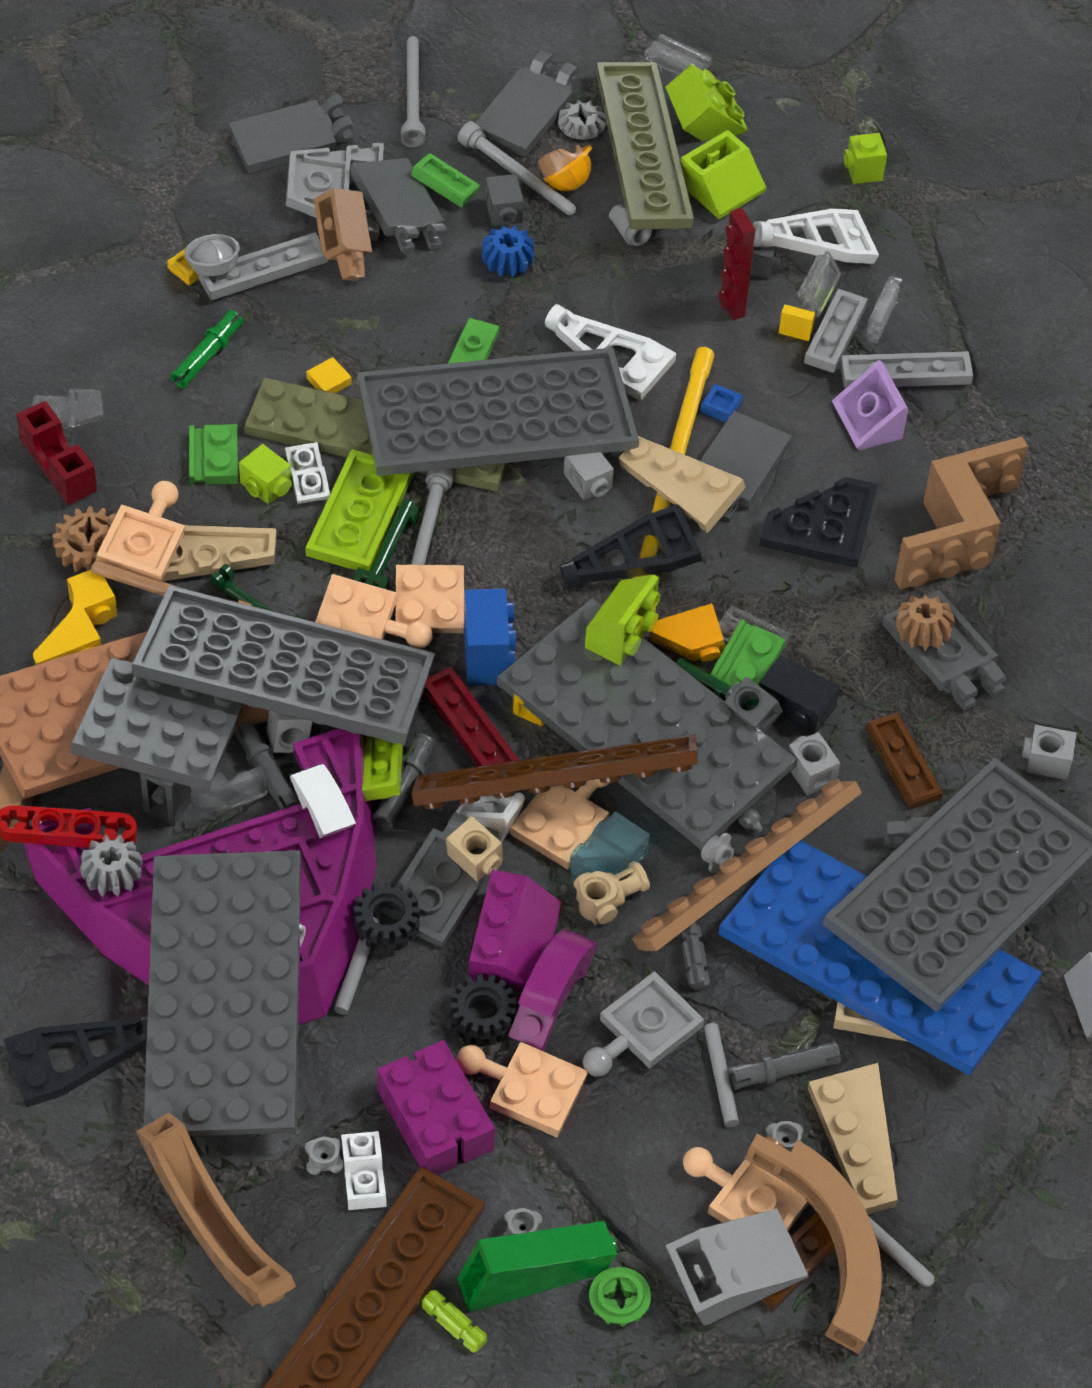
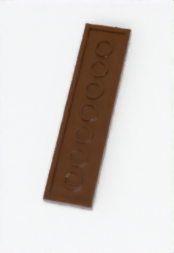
[412,734,698,809]
[264,1167,485,1388]

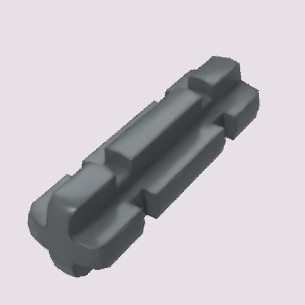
[680,922,710,990]

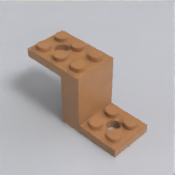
[894,436,1028,589]

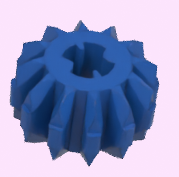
[482,225,535,278]

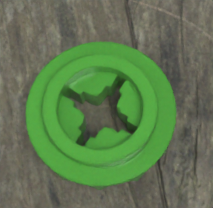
[589,1267,651,1327]

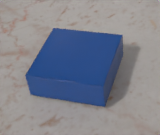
[700,384,744,423]

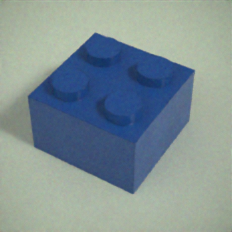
[464,589,516,686]

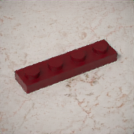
[718,208,756,320]
[424,667,519,767]

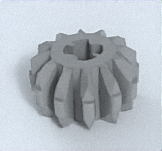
[80,834,143,898]

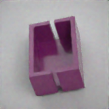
[377,1040,495,1175]

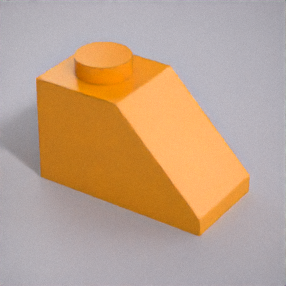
[649,603,725,662]

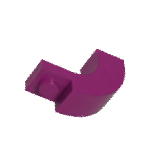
[508,929,599,1051]

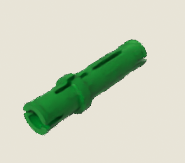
[170,310,244,389]

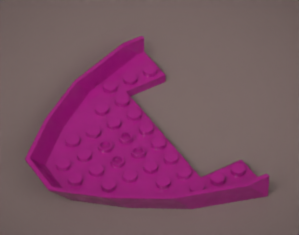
[23,728,377,1025]

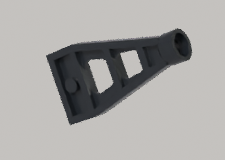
[559,504,702,590]
[4,1013,148,1108]

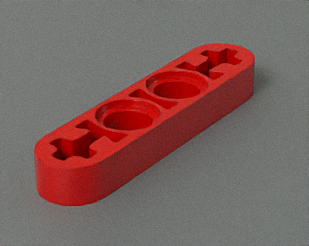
[0,805,138,848]

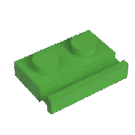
[189,424,238,485]
[711,619,786,686]

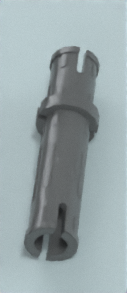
[234,722,301,810]
[372,733,435,829]
[729,1041,841,1090]

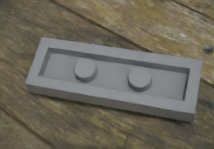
[804,289,868,373]

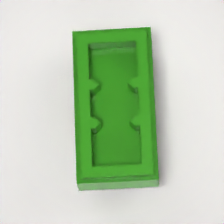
[411,153,480,208]
[448,318,499,364]

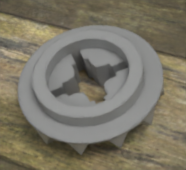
[558,99,607,140]

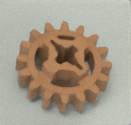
[53,506,116,572]

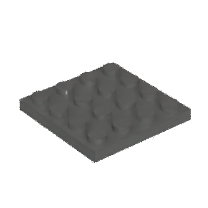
[70,658,244,792]

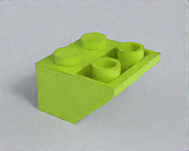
[666,64,748,141]
[681,130,766,219]
[585,575,661,666]

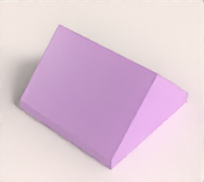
[832,360,908,450]

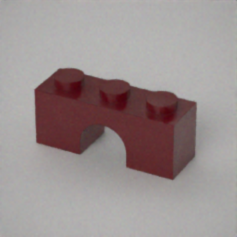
[16,400,97,505]

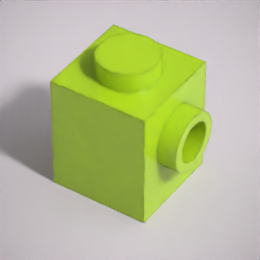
[843,133,887,184]
[239,444,292,505]

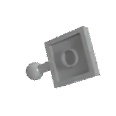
[583,971,704,1077]

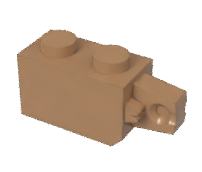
[314,188,372,281]

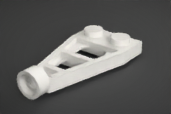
[752,209,879,264]
[545,304,676,401]

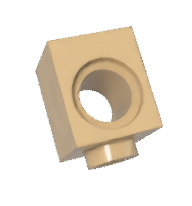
[446,816,503,882]

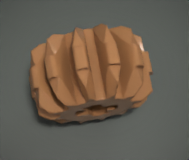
[896,593,955,651]

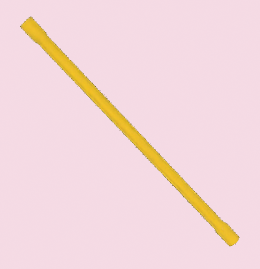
[633,347,715,578]

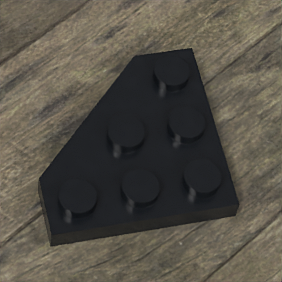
[759,477,878,568]

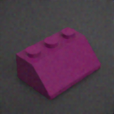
[469,870,561,993]

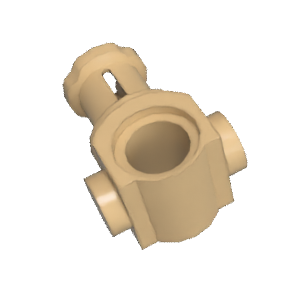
[573,861,650,925]

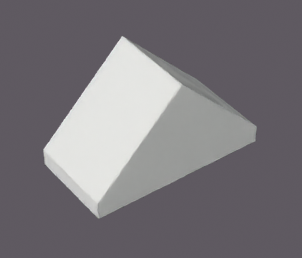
[456,793,525,843]

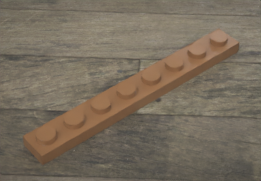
[632,779,862,952]

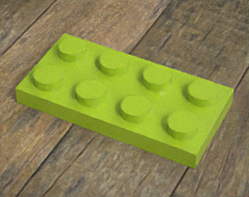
[305,449,414,571]

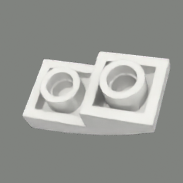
[285,442,330,504]
[290,764,356,839]
[341,1131,387,1210]

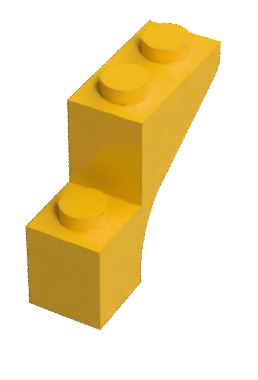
[33,570,117,665]

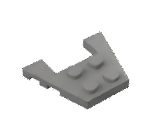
[285,143,384,241]

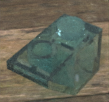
[570,811,650,880]

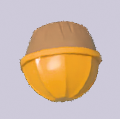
[538,145,592,191]

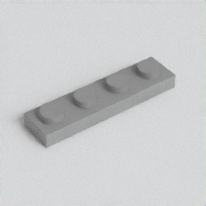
[198,232,328,301]
[840,351,973,388]

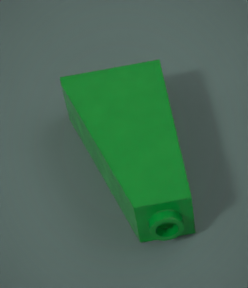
[457,1221,617,1312]

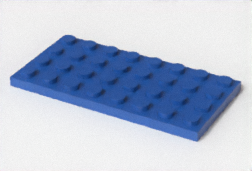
[718,840,1042,1076]

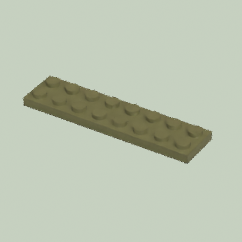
[596,62,694,230]
[245,378,508,492]

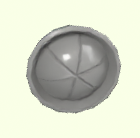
[184,234,240,276]

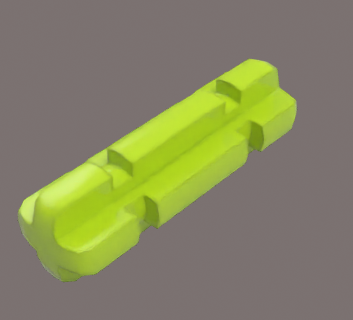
[421,1290,487,1353]

